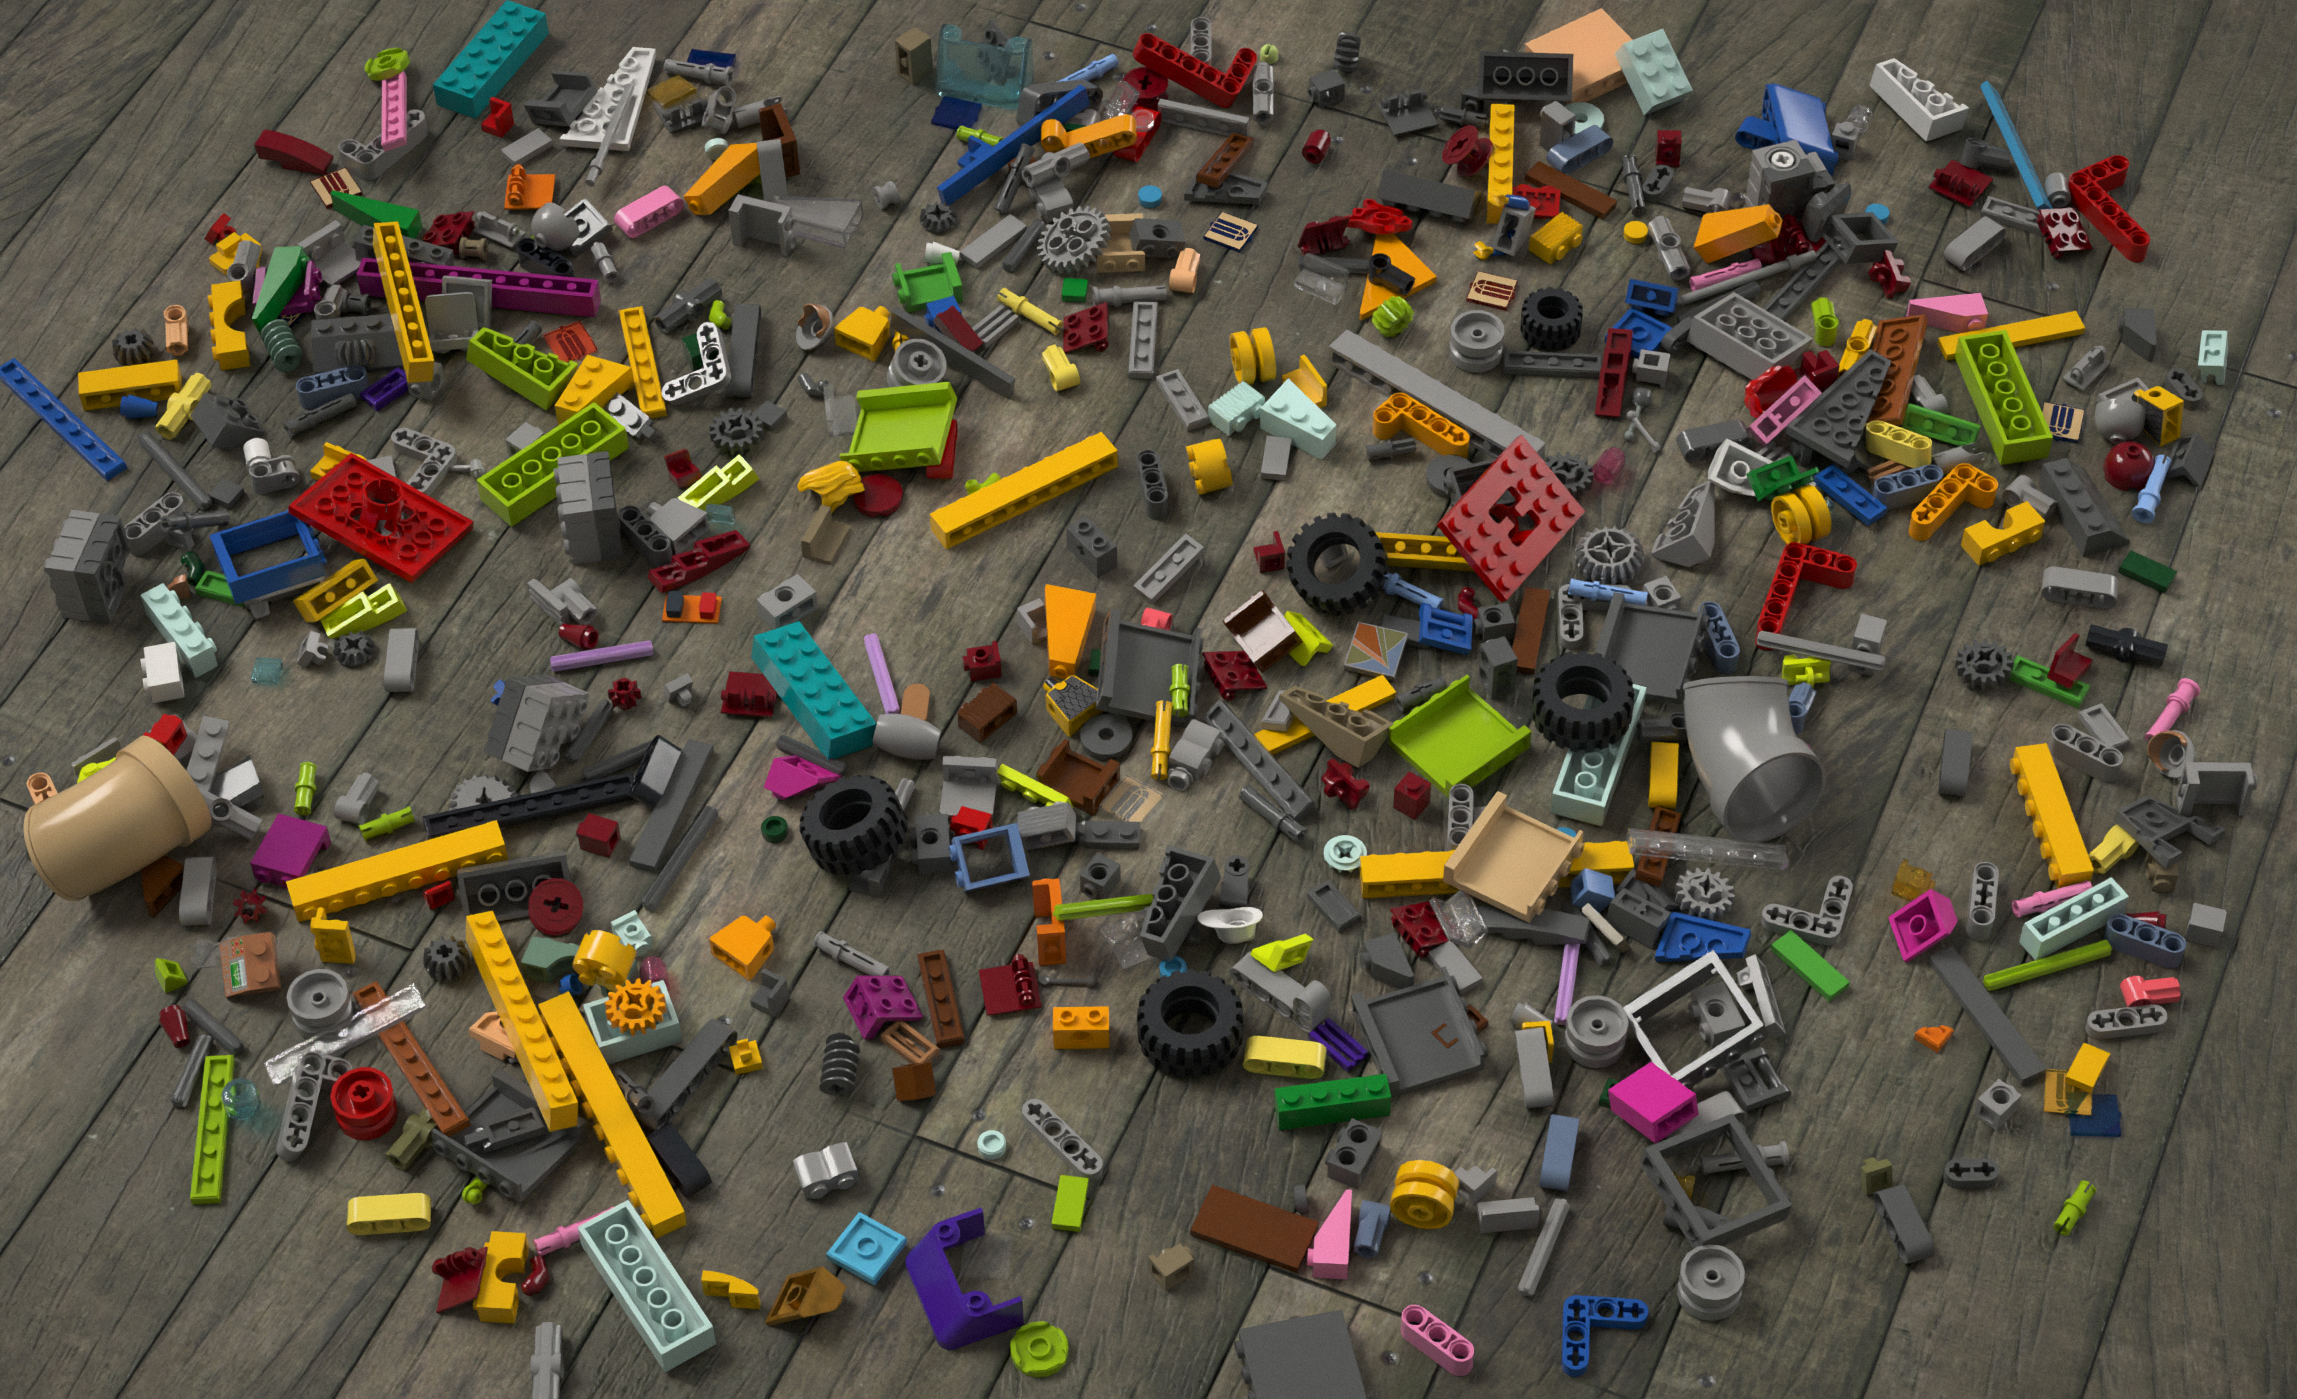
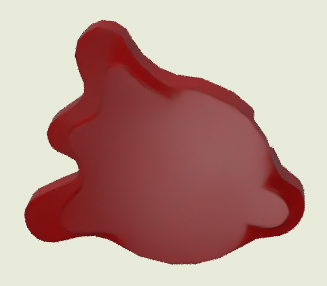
[1345,199,1413,235]

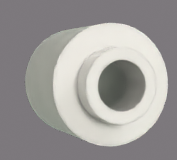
[243,438,271,469]

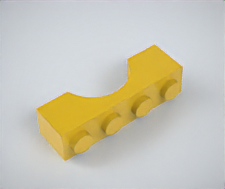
[208,281,250,370]

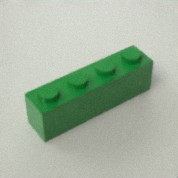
[1274,1074,1391,1130]

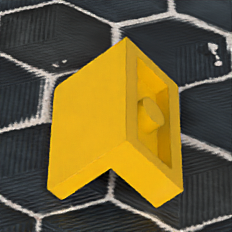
[1282,354,1327,408]

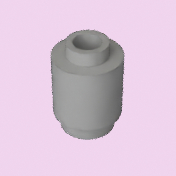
[2044,173,2071,208]

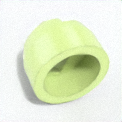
[1260,44,1278,64]

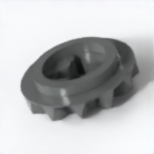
[919,201,958,232]
[333,630,375,666]

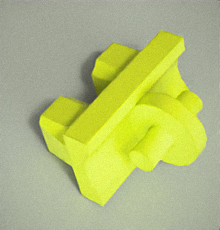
[1782,655,1831,688]

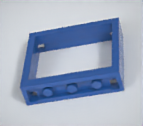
[209,510,327,604]

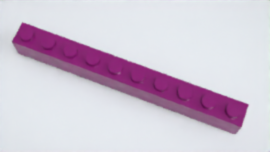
[356,258,601,317]

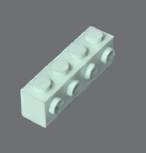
[140,583,218,678]
[2019,877,2129,960]

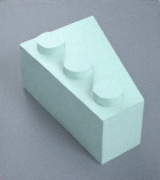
[1260,379,1336,460]

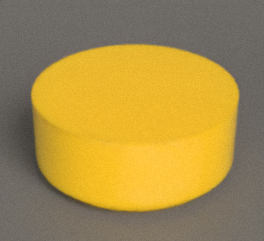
[1623,221,1648,244]

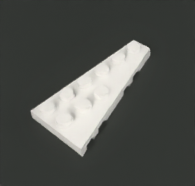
[559,47,656,151]

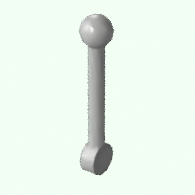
[1627,410,1661,453]

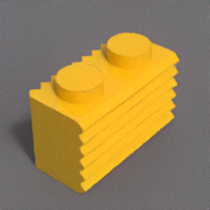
[1528,212,1583,265]

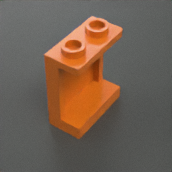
[1032,878,1066,966]

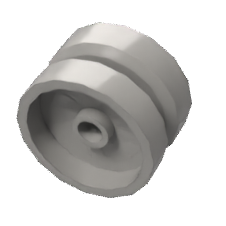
[1449,310,1504,373]
[887,339,947,387]
[286,969,354,1041]
[1564,995,1629,1068]
[1677,1244,1745,1321]

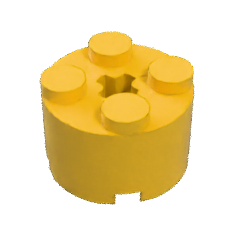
[1186,438,1233,495]
[572,930,637,992]

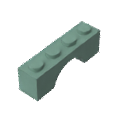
[521,936,639,997]

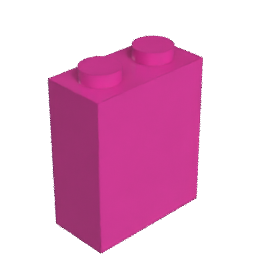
[1608,1062,1699,1144]

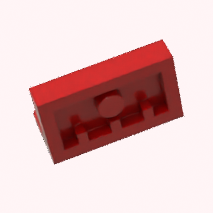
[1512,184,1561,219]

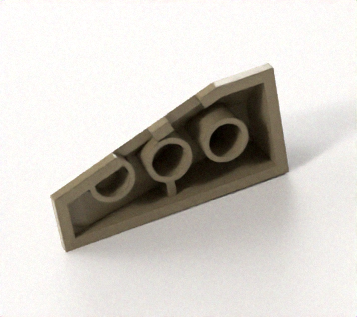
[1279,686,1394,768]

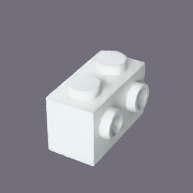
[141,642,185,703]

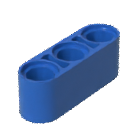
[1735,116,1775,150]

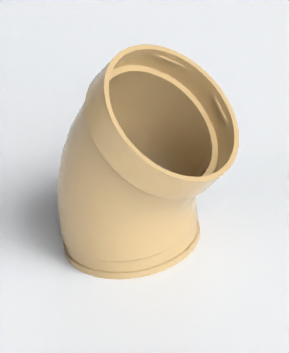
[24,736,212,902]

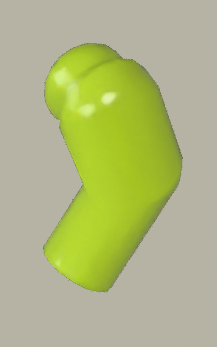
[709,300,732,330]
[965,473,1001,495]
[462,1176,488,1204]

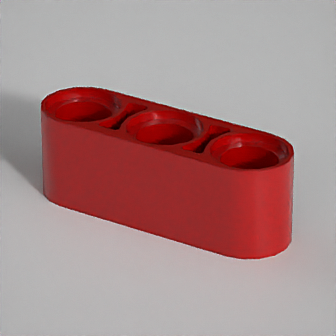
[1113,106,1162,163]
[927,419,958,479]

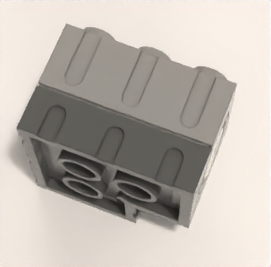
[1745,140,1835,222]
[554,451,623,565]
[44,510,131,624]
[483,674,589,772]

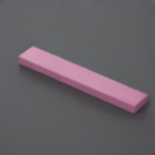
[381,70,407,152]

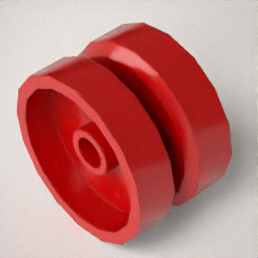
[330,1067,399,1140]

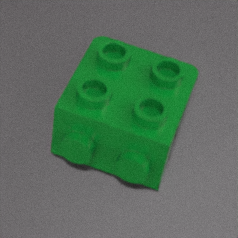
[1746,455,1819,502]

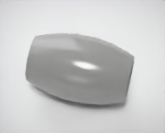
[872,714,941,760]

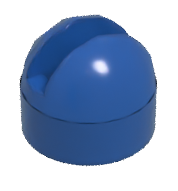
[559,973,583,997]

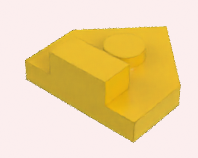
[208,232,262,275]

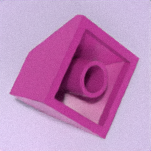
[764,755,842,800]
[1888,889,1958,963]

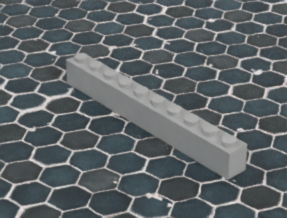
[1328,330,1546,460]

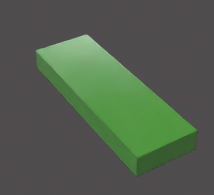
[1901,403,1981,449]
[2006,655,2090,709]
[1771,930,1850,1002]

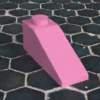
[1906,293,1988,333]
[1747,375,1822,447]
[1307,1190,1352,1280]

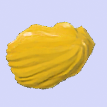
[797,461,865,513]

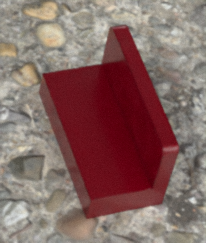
[933,305,983,352]
[2047,633,2093,689]

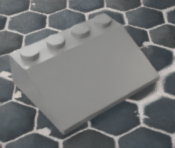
[1686,292,1813,380]

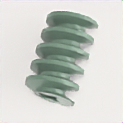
[260,319,303,372]

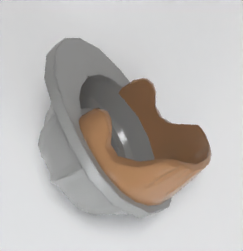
[796,304,836,350]
[2147,730,2196,779]

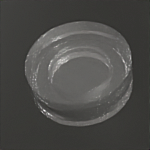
[1131,109,1154,132]

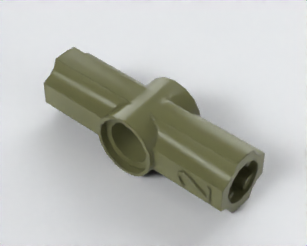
[386,1107,440,1171]

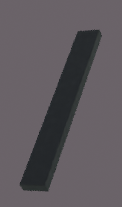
[422,772,634,840]

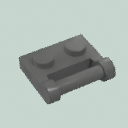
[1720,1048,1791,1112]

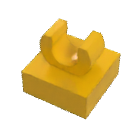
[729,1038,763,1075]

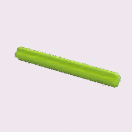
[1053,893,1153,921]
[1983,940,2112,991]

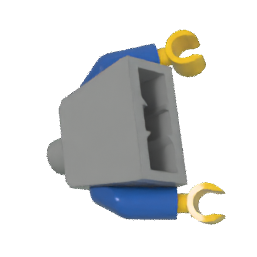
[1473,190,1536,260]

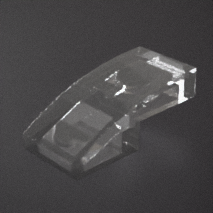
[1097,81,1140,121]

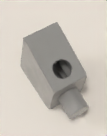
[646,498,709,556]

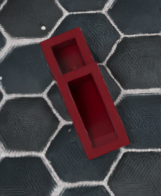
[254,129,334,174]

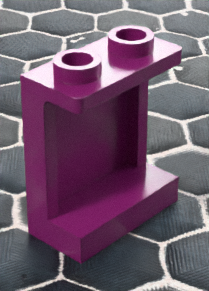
[253,260,322,317]
[250,814,331,890]

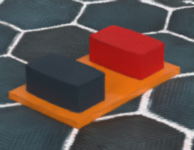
[662,591,722,624]

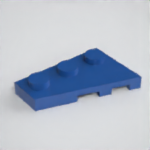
[1655,911,1752,962]

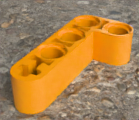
[1041,114,1137,158]
[1373,393,1470,459]
[1909,463,1998,541]

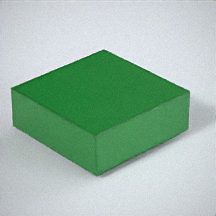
[1061,278,1088,302]

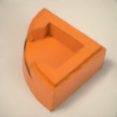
[1914,1025,1954,1053]

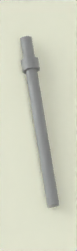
[585,84,634,187]
[1679,250,1817,306]

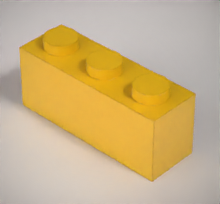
[293,559,378,622]

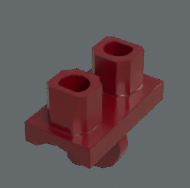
[1868,250,1911,298]
[1321,758,1370,810]

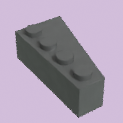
[1140,845,1221,962]

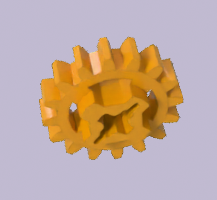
[605,978,667,1036]

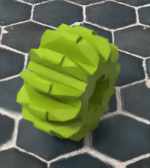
[1372,296,1414,338]

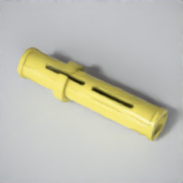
[997,288,1063,335]

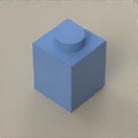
[1570,868,1615,913]

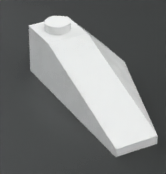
[1708,439,1816,499]

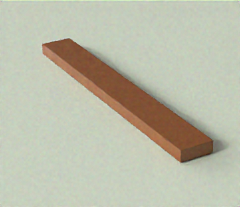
[352,981,471,1137]

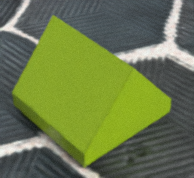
[155,958,188,994]

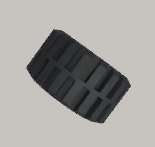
[1520,287,1583,352]

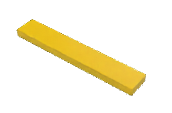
[619,306,667,419]
[1937,311,2085,361]
[1254,675,1396,755]

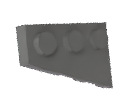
[1184,163,1268,205]

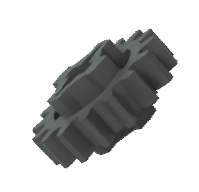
[709,408,764,455]
[1544,452,1594,499]
[1955,639,2013,690]

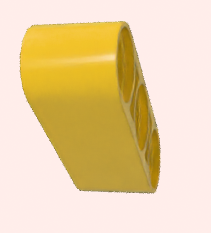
[1648,742,1679,809]

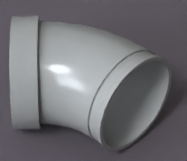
[1683,676,1826,843]

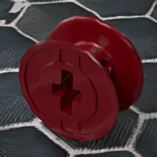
[1123,67,1168,113]
[1442,125,1493,178]
[528,878,583,936]

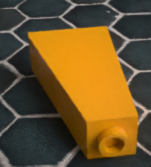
[683,143,760,215]
[1693,204,1783,264]
[1045,584,1096,679]

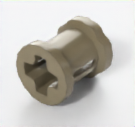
[459,237,488,260]

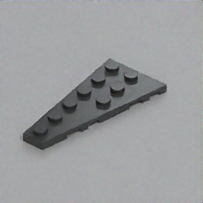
[1785,349,1891,469]

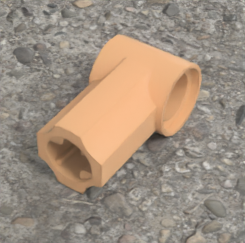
[1169,248,1200,293]
[164,305,190,356]

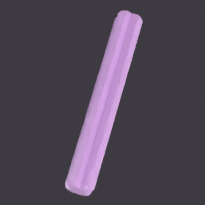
[864,633,900,714]
[550,640,653,672]
[1554,944,1580,1026]

